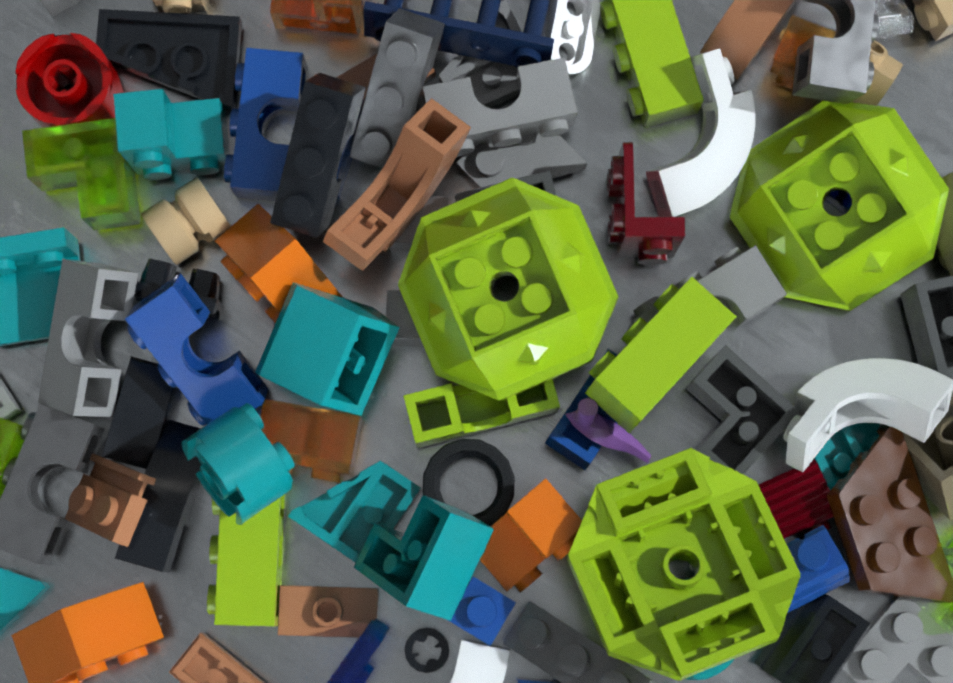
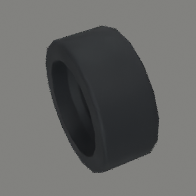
[423,439,515,527]

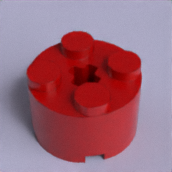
[15,33,124,143]

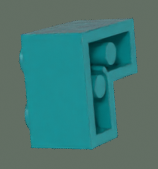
[114,89,230,180]
[354,495,494,621]

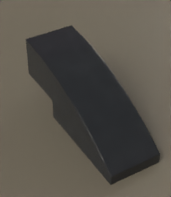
[115,419,201,573]

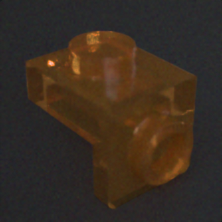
[770,13,836,90]

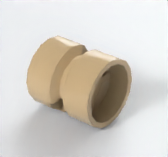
[141,177,231,265]

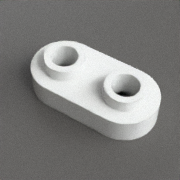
[544,0,600,76]

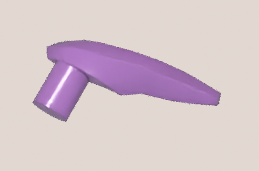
[565,398,651,463]

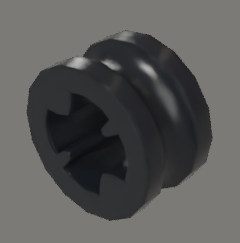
[405,628,450,673]

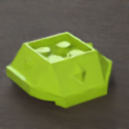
[730,100,949,311]
[398,177,619,401]
[567,448,801,681]

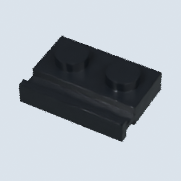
[754,594,871,683]

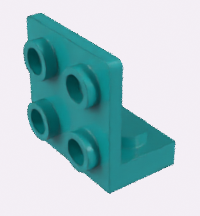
[0,227,81,346]

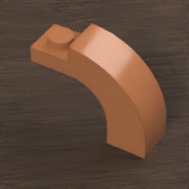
[700,0,797,80]
[323,98,471,271]

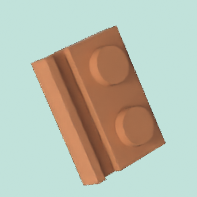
[65,453,156,547]

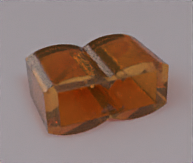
[260,399,363,483]

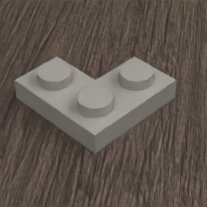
[841,596,953,683]

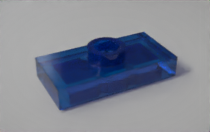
[327,618,390,683]

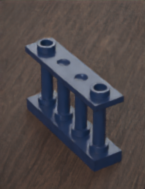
[363,0,555,68]

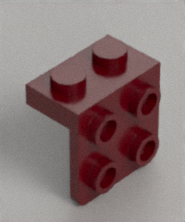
[607,142,685,265]

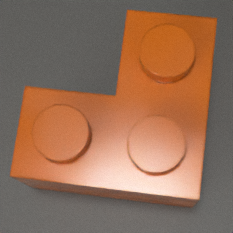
[215,204,343,323]
[480,478,582,593]
[11,582,164,683]

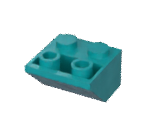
[255,282,400,416]

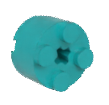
[182,403,295,525]

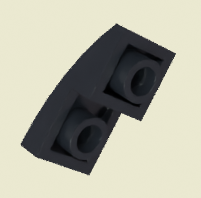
[102,356,173,469]

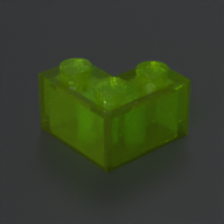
[22,118,141,230]

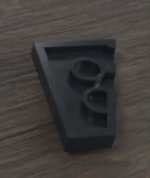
[96,9,242,111]

